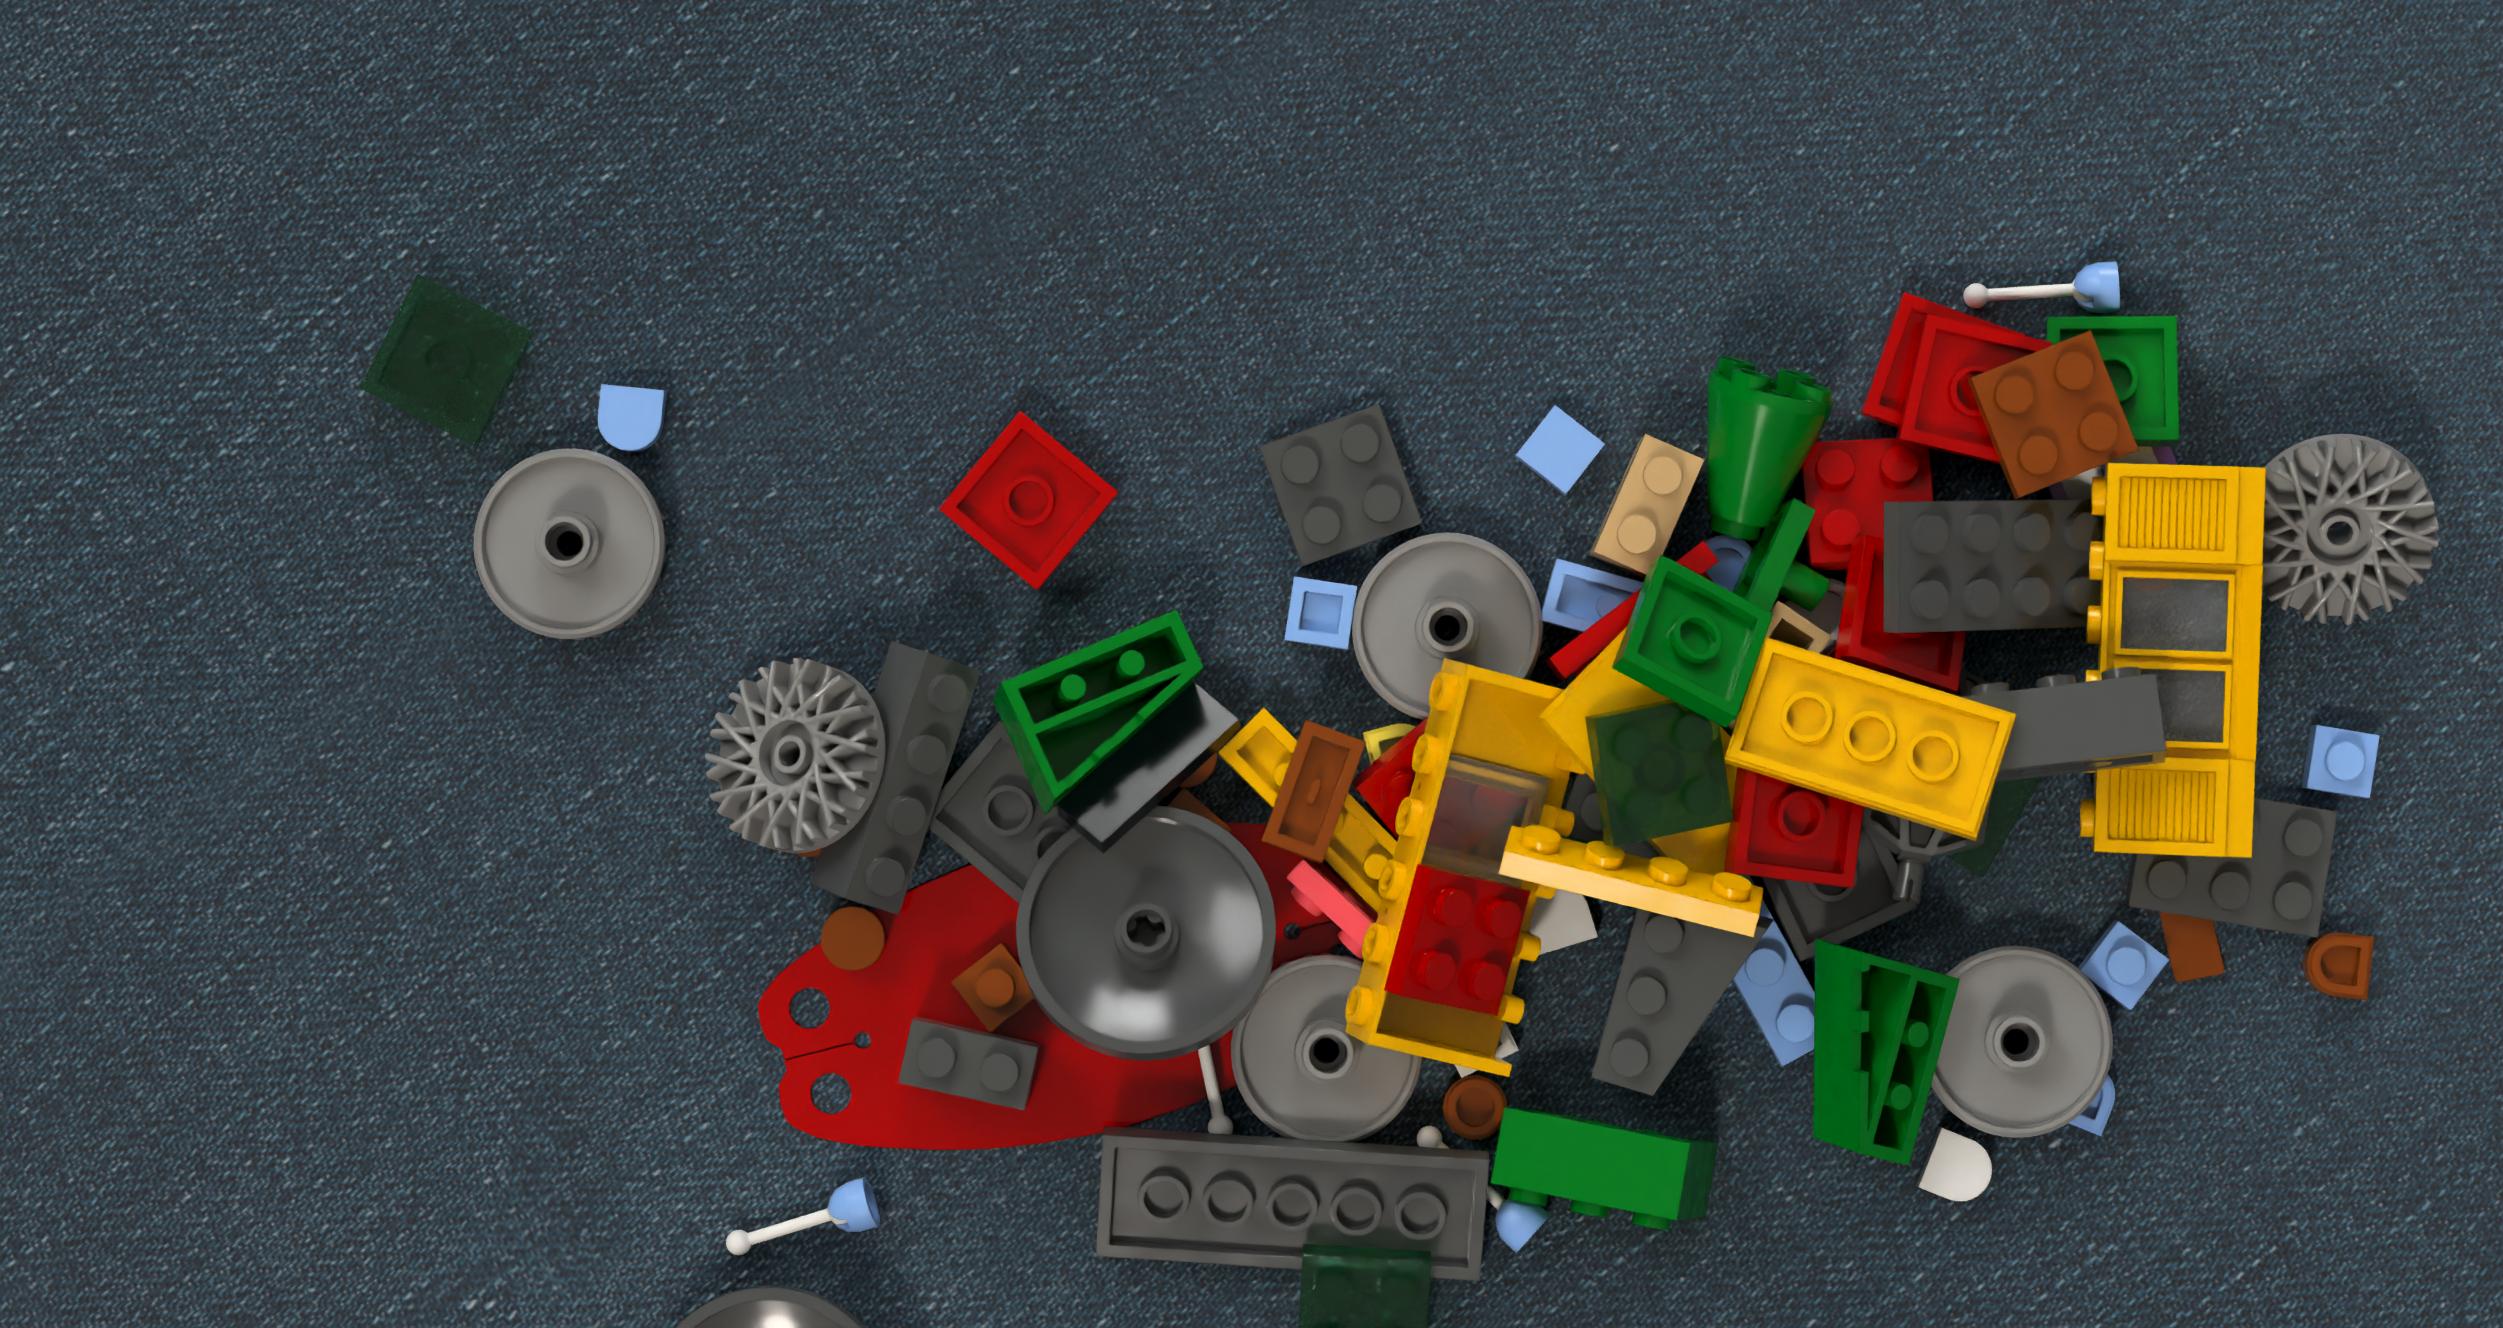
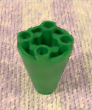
[1707,356,1834,540]

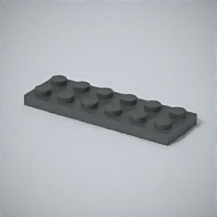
[1096,1126,1489,1281]

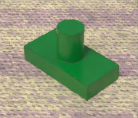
[1733,498,1829,612]

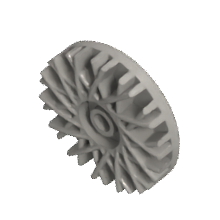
[2262,434,2439,625]
[474,448,668,640]
[1352,533,1543,720]
[705,658,886,853]
[1931,946,2113,1138]
[1230,953,1422,1143]

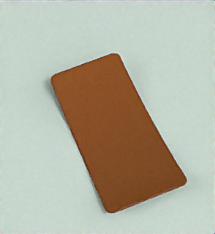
[2159,912,2225,982]

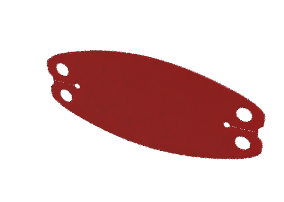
[758,822,1342,1150]

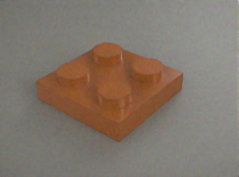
[1967,330,2139,499]

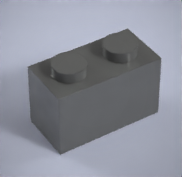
[898,1016,1041,1110]

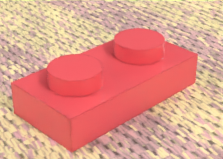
[1286,858,1378,960]

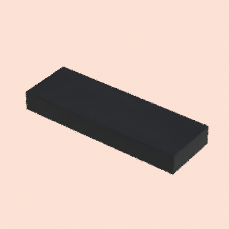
[1057,682,1240,854]

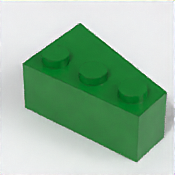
[993,610,1203,816]
[1813,939,1960,1166]
[1491,1107,1719,1230]

